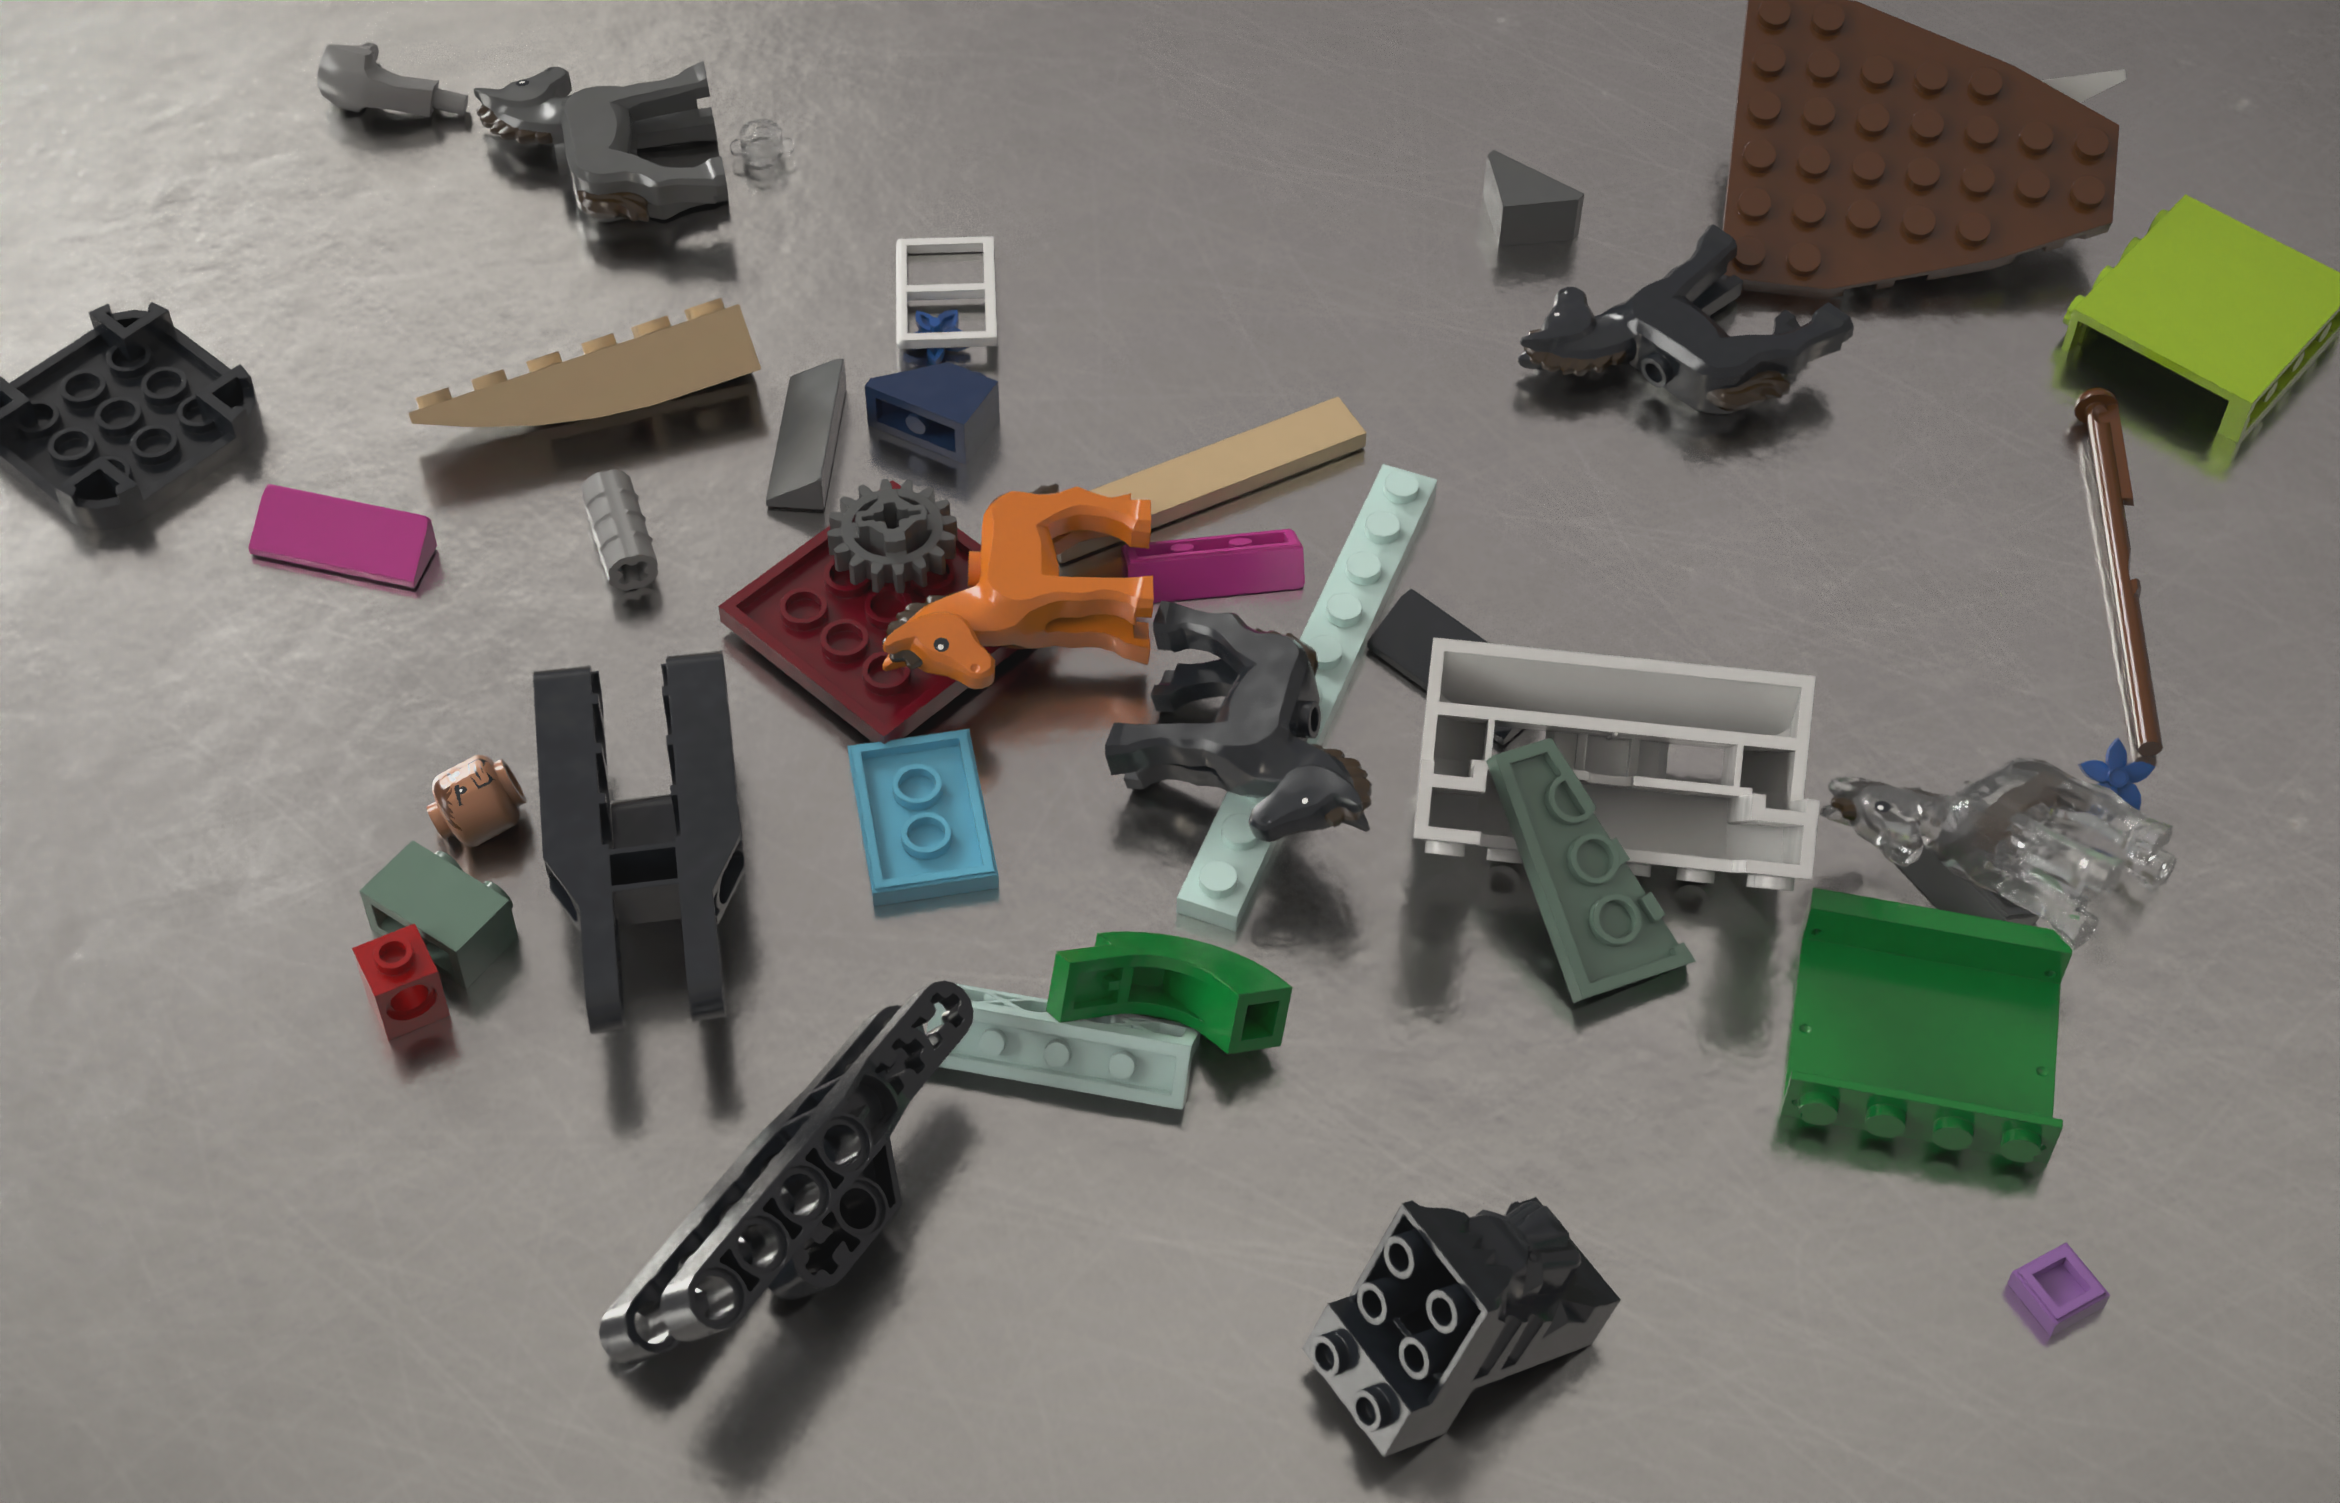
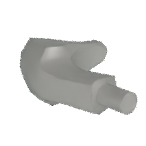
[317,42,468,118]

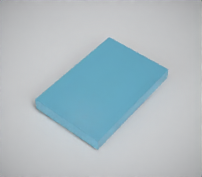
[847,729,999,906]

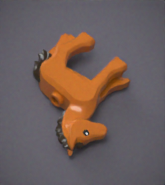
[882,483,1154,689]

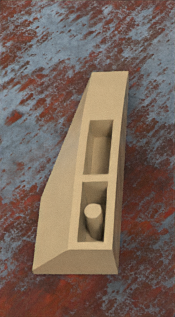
[408,298,761,427]

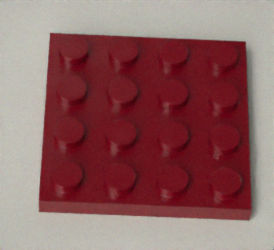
[718,480,1018,744]

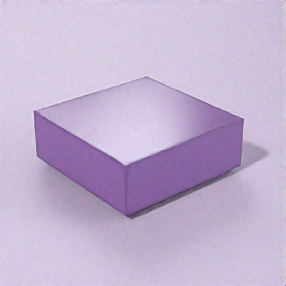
[2007,1242,2110,1337]

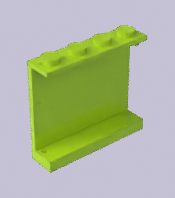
[2061,194,2340,443]

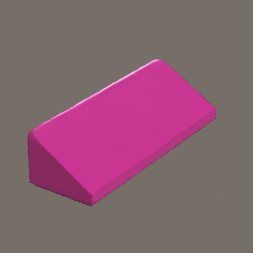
[248,484,437,588]
[1121,529,1305,603]

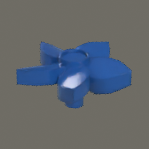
[913,310,970,365]
[2078,738,2155,810]

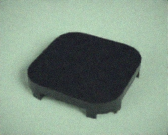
[0,302,262,531]

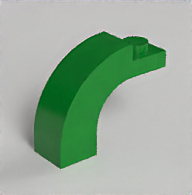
[1046,931,1293,1054]

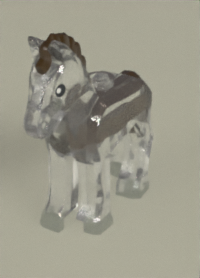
[1820,758,2177,951]

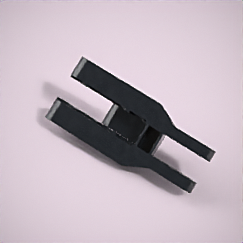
[533,650,745,1034]
[599,980,974,1365]

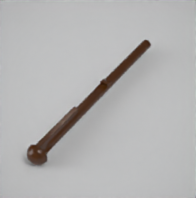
[2074,388,2163,756]

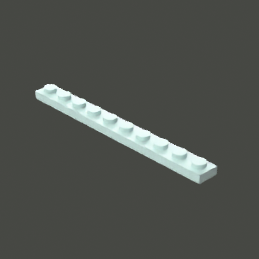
[1176,464,1437,932]

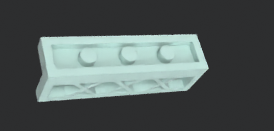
[926,983,1201,1110]

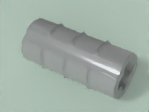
[582,469,658,591]

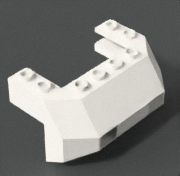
[1413,637,1820,891]

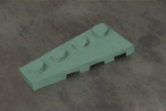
[1486,737,1696,1003]

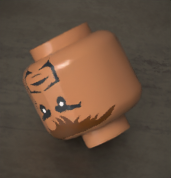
[426,755,527,847]

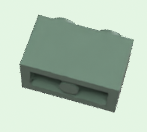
[359,840,518,989]

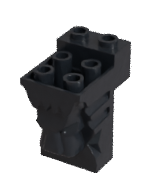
[1302,1197,1621,1457]

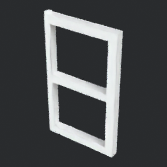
[896,236,997,349]

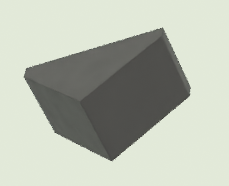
[1483,150,1584,247]

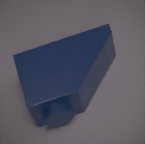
[865,362,1000,465]

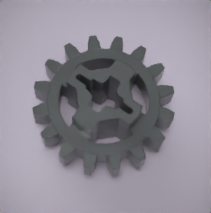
[827,479,958,593]

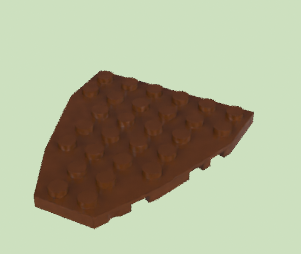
[1722,0,2119,299]

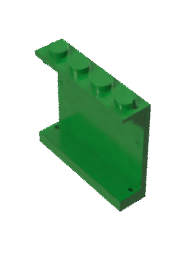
[1781,887,2073,1164]

